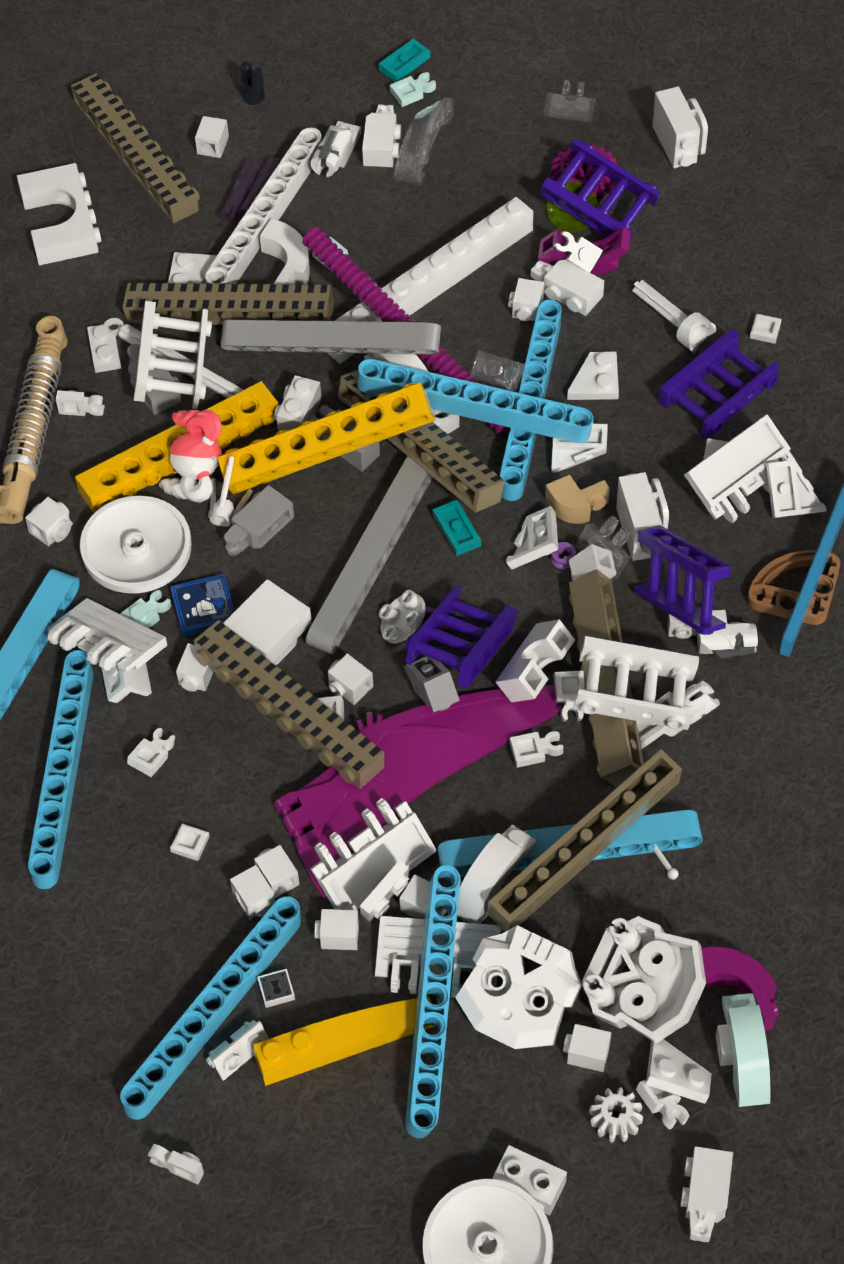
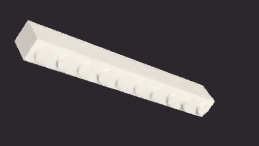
[328,197,533,364]

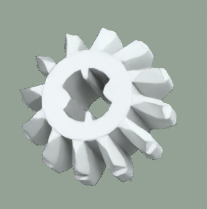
[589,1087,643,1143]

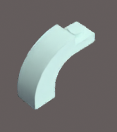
[722,993,770,1107]

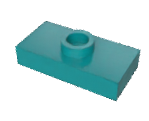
[379,39,430,82]
[433,500,481,556]

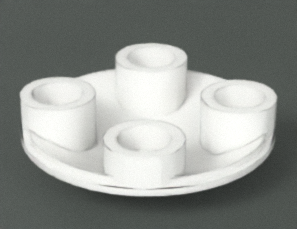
[379,590,425,643]

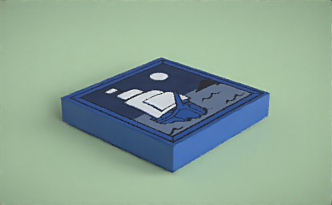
[170,574,235,637]

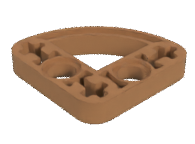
[748,550,840,625]

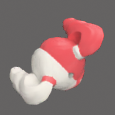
[159,410,222,503]

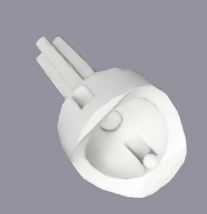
[632,280,716,353]

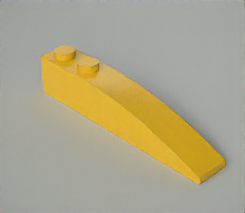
[253,996,434,1086]

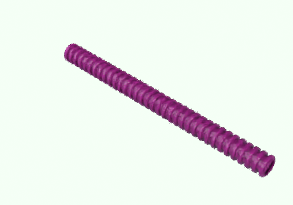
[302,227,509,434]

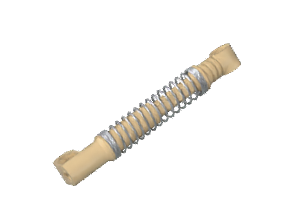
[0,316,68,524]

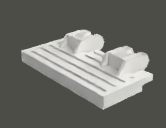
[684,415,795,523]
[47,598,167,672]
[310,798,437,910]
[375,916,501,997]

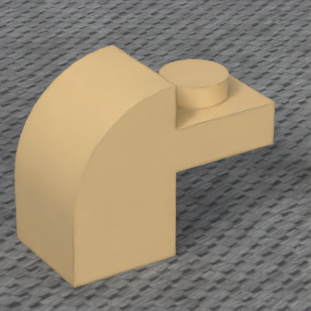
[545,475,610,524]

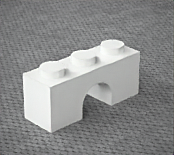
[496,619,575,702]

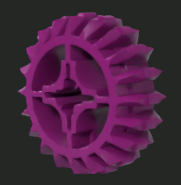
[551,143,617,200]

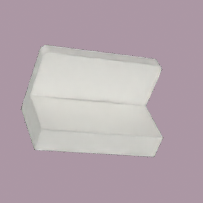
[102,663,152,703]

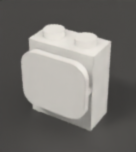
[653,87,708,168]
[616,472,669,561]
[223,579,312,665]

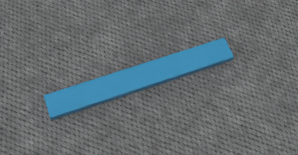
[779,483,844,657]

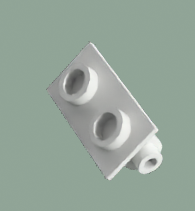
[206,1020,269,1081]

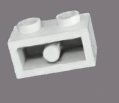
[274,375,322,432]
[492,1145,567,1216]

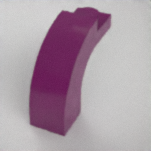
[538,227,631,276]
[701,947,779,1031]

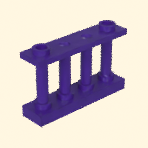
[540,139,660,240]
[658,329,779,439]
[634,525,731,635]
[405,585,517,689]

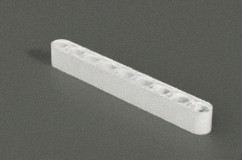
[205,128,322,284]

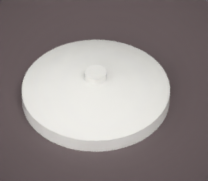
[80,496,192,593]
[423,1179,553,1264]

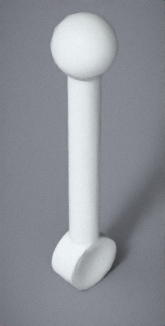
[653,844,678,880]

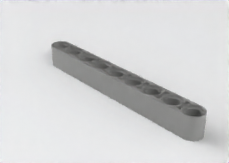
[220,320,441,355]
[306,456,433,654]

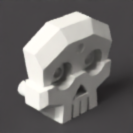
[581,916,706,1043]
[455,925,582,1049]

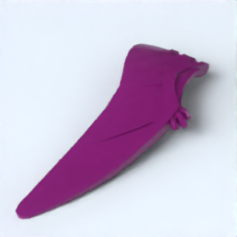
[274,685,564,899]

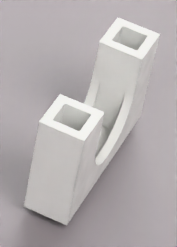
[17,163,101,265]

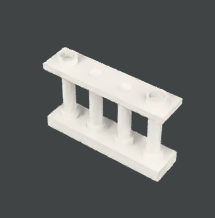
[134,301,212,409]
[573,636,699,730]

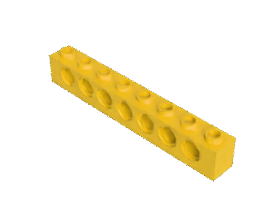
[75,381,278,513]
[217,382,436,494]

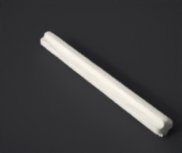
[118,324,243,398]

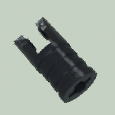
[240,61,265,105]

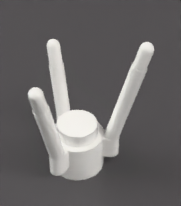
[208,456,252,527]

